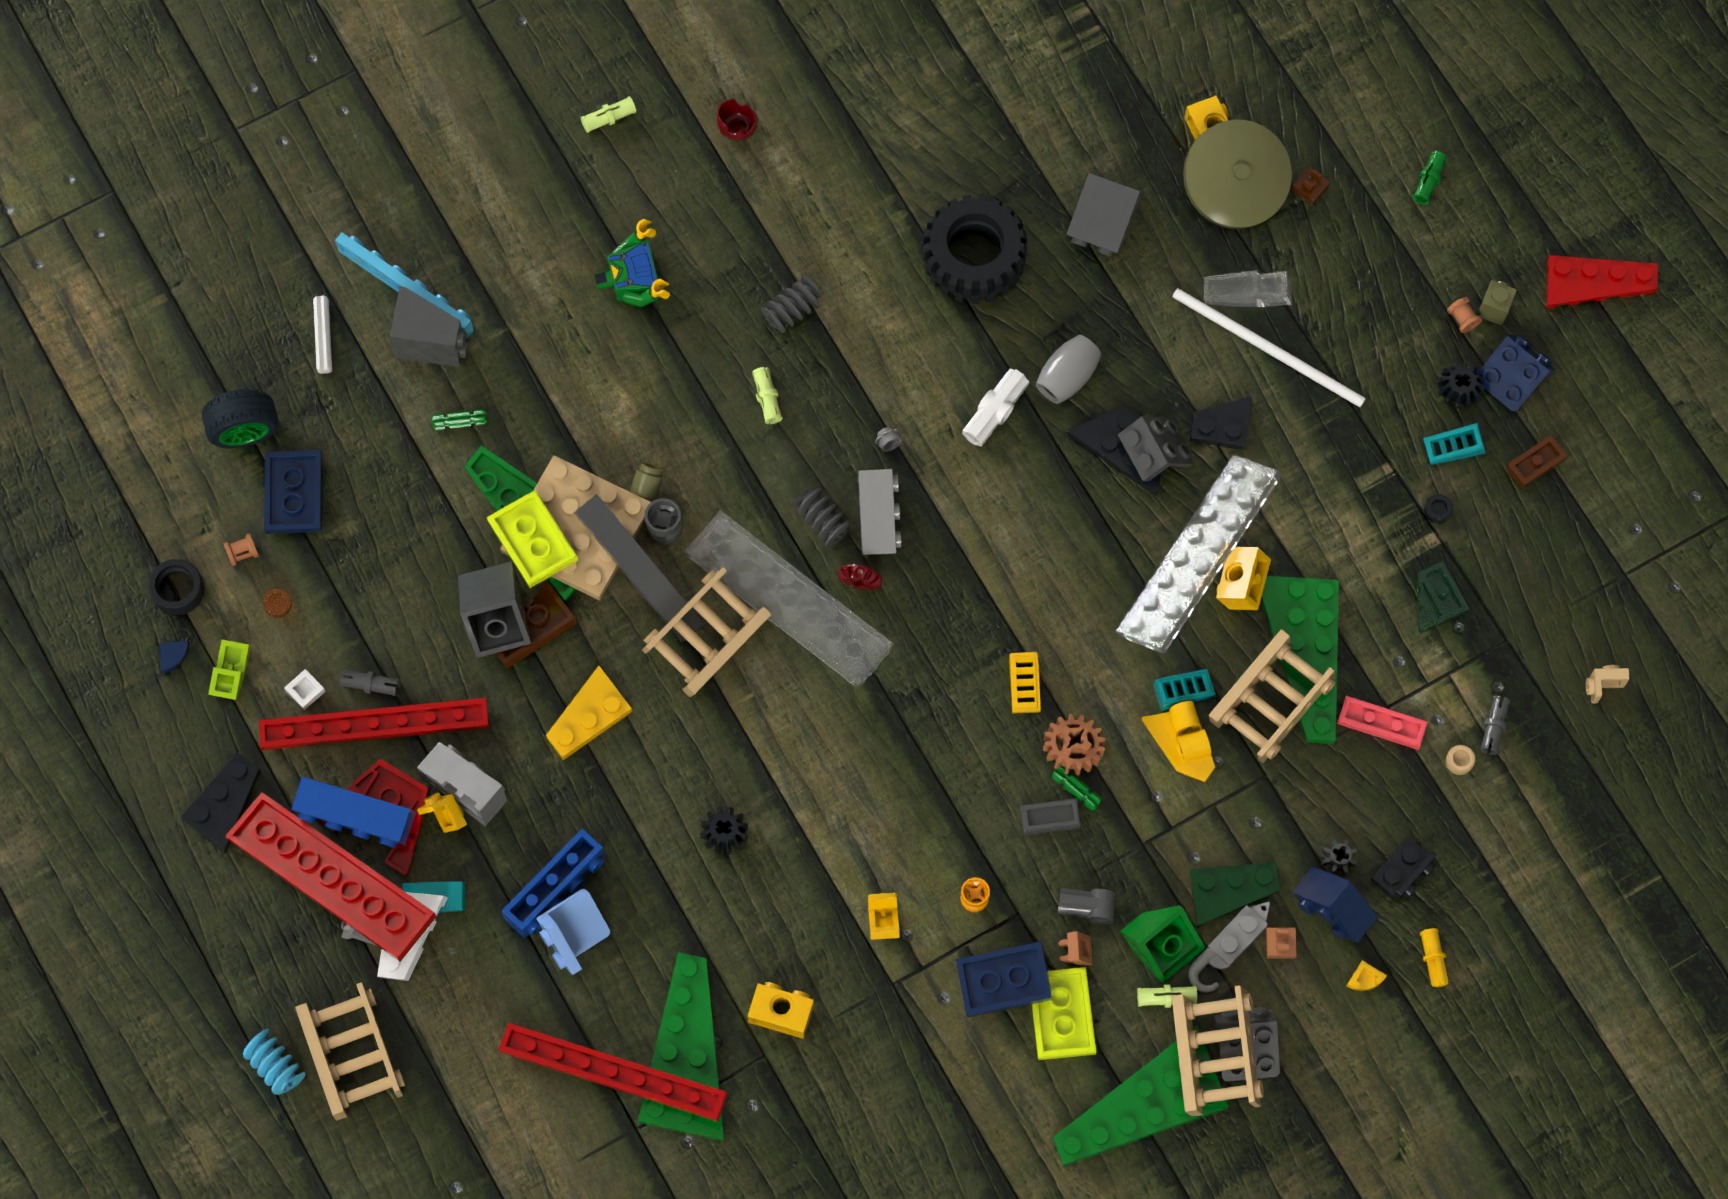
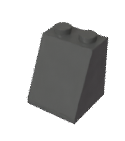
[1066,173,1144,257]
[389,286,469,367]
[458,561,531,658]

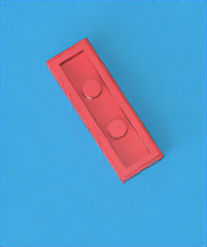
[1337,696,1428,750]

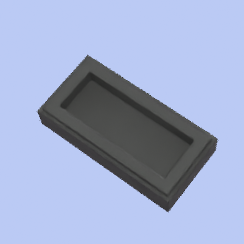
[1020,798,1081,835]

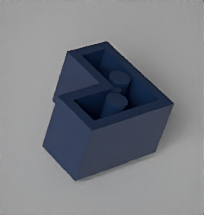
[1292,867,1378,943]

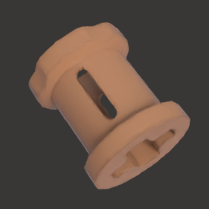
[1447,297,1482,333]
[223,533,259,567]

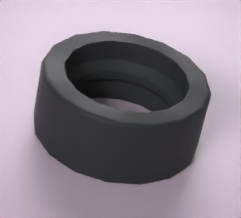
[148,559,205,615]

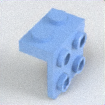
[536,889,610,975]

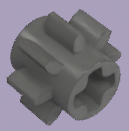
[1322,839,1357,876]

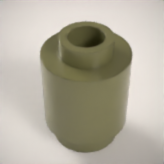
[630,462,663,502]

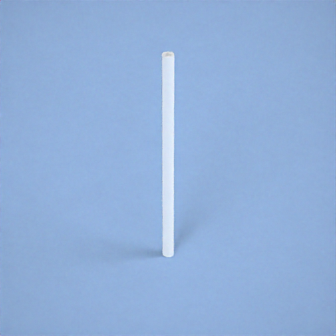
[1172,288,1366,408]

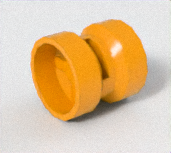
[960,877,990,912]

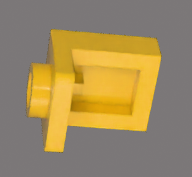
[417,793,467,833]
[868,893,900,940]

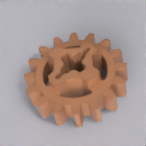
[1043,714,1106,775]

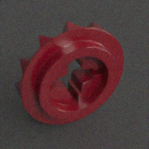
[838,564,883,590]

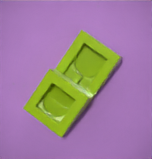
[208,640,251,700]

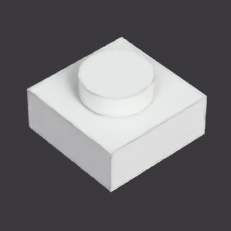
[284,669,326,711]

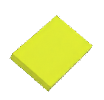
[487,490,579,588]
[1031,967,1097,1060]

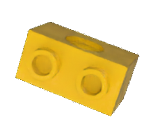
[1185,96,1229,140]
[1216,547,1271,610]
[747,982,814,1039]

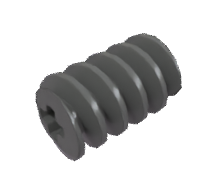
[760,276,821,333]
[792,487,851,548]

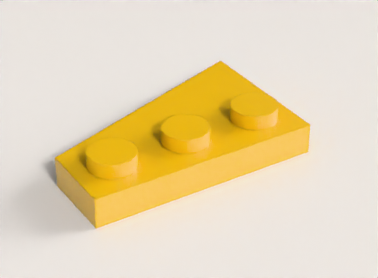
[546,666,632,760]

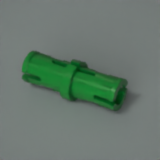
[1413,151,1447,205]

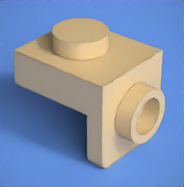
[1586,665,1629,704]

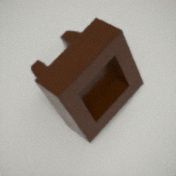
[1291,167,1330,206]

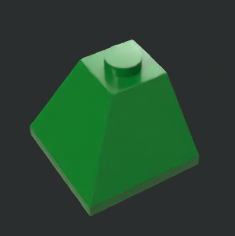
[1121,905,1206,984]

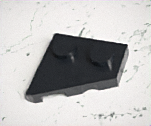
[1190,397,1252,450]

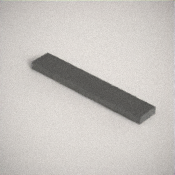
[574,494,704,643]

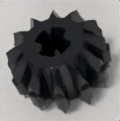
[1437,362,1485,410]
[700,806,749,856]

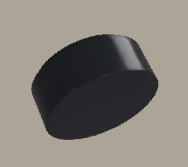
[1424,494,1453,524]

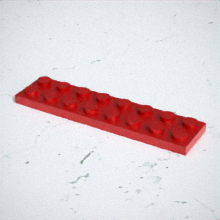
[225,792,437,962]

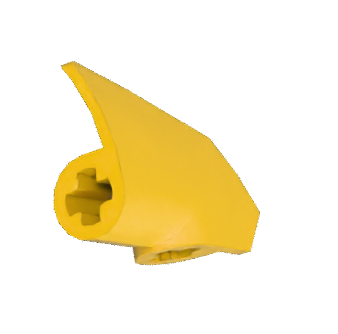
[1142,701,1215,782]

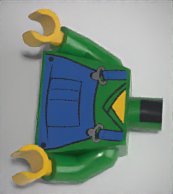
[594,219,670,307]

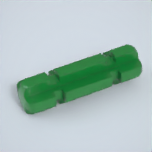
[432,408,487,430]
[1052,766,1102,811]

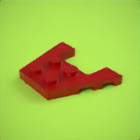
[316,759,431,877]

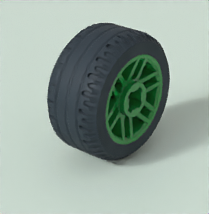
[202,389,278,449]

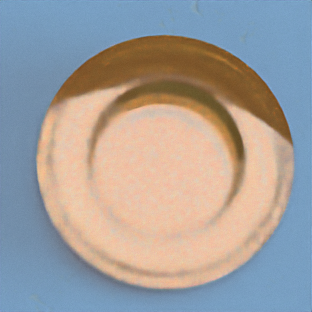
[263,588,292,618]

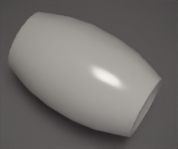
[1036,335,1101,404]

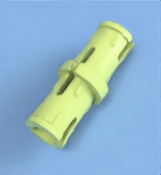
[580,96,636,133]
[752,367,782,424]
[1137,984,1197,1008]

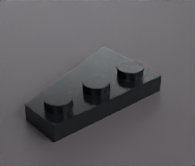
[181,752,260,854]

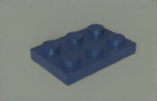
[264,450,322,534]
[956,941,1053,1018]

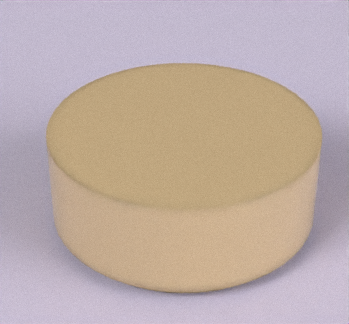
[1445,745,1475,775]

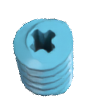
[243,1028,305,1095]

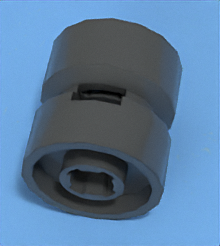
[645,498,682,545]

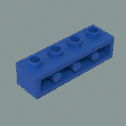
[291,777,416,848]
[501,829,605,938]

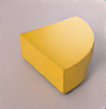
[1347,960,1387,991]

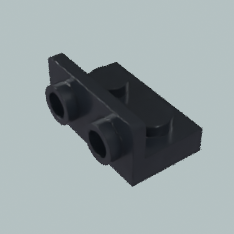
[1370,837,1437,903]

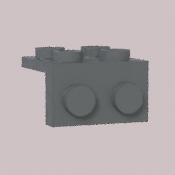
[1118,416,1194,481]
[1214,1007,1280,1082]

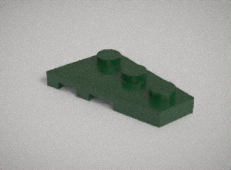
[1190,862,1280,928]

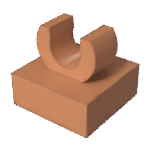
[1265,928,1297,959]
[1059,931,1093,967]

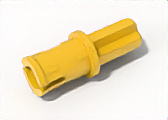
[1420,928,1448,987]

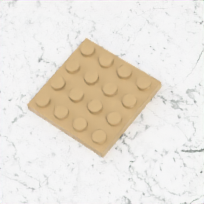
[500,455,651,600]

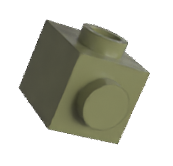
[1477,280,1517,326]

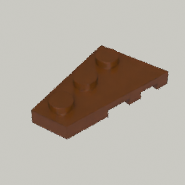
[495,579,577,669]

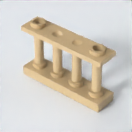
[642,567,771,697]
[1209,629,1336,763]
[295,982,405,1121]
[1172,985,1264,1116]

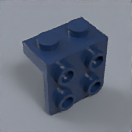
[1476,335,1556,411]

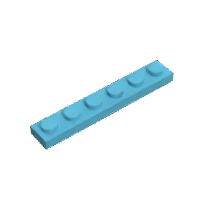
[335,232,474,339]

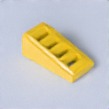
[1009,652,1041,714]

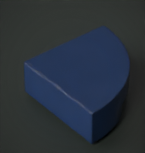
[159,641,189,674]

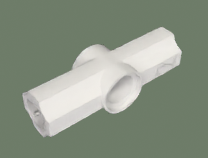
[962,369,1029,447]

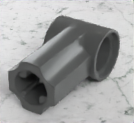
[1057,888,1117,924]

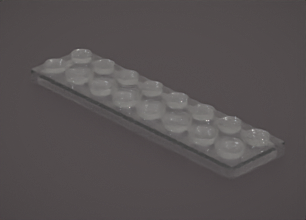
[1117,455,1281,654]
[685,510,894,689]

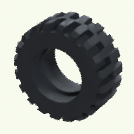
[923,195,1027,304]

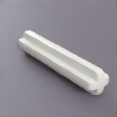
[313,296,332,374]

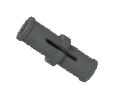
[340,669,400,696]
[1480,696,1511,755]

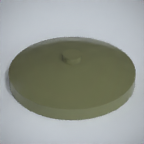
[1183,119,1292,229]

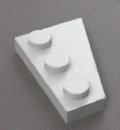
[377,892,448,981]

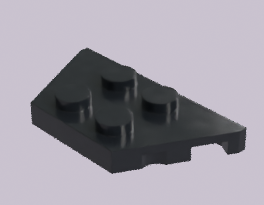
[1069,405,1161,496]

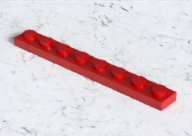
[259,698,489,751]
[498,1023,728,1122]

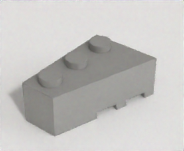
[858,469,901,555]
[417,742,507,827]

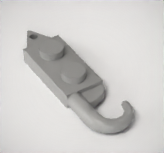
[1188,902,1270,993]

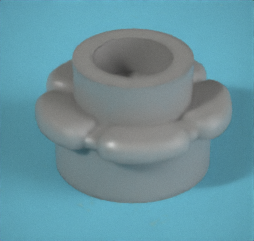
[875,427,902,452]

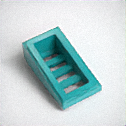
[1423,423,1486,465]
[1153,669,1216,711]

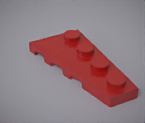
[1546,255,1658,309]

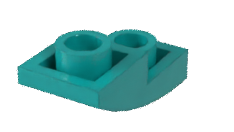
[403,882,465,913]

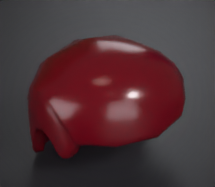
[717,98,757,141]

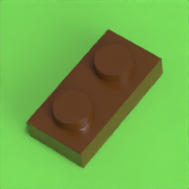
[1506,435,1568,489]

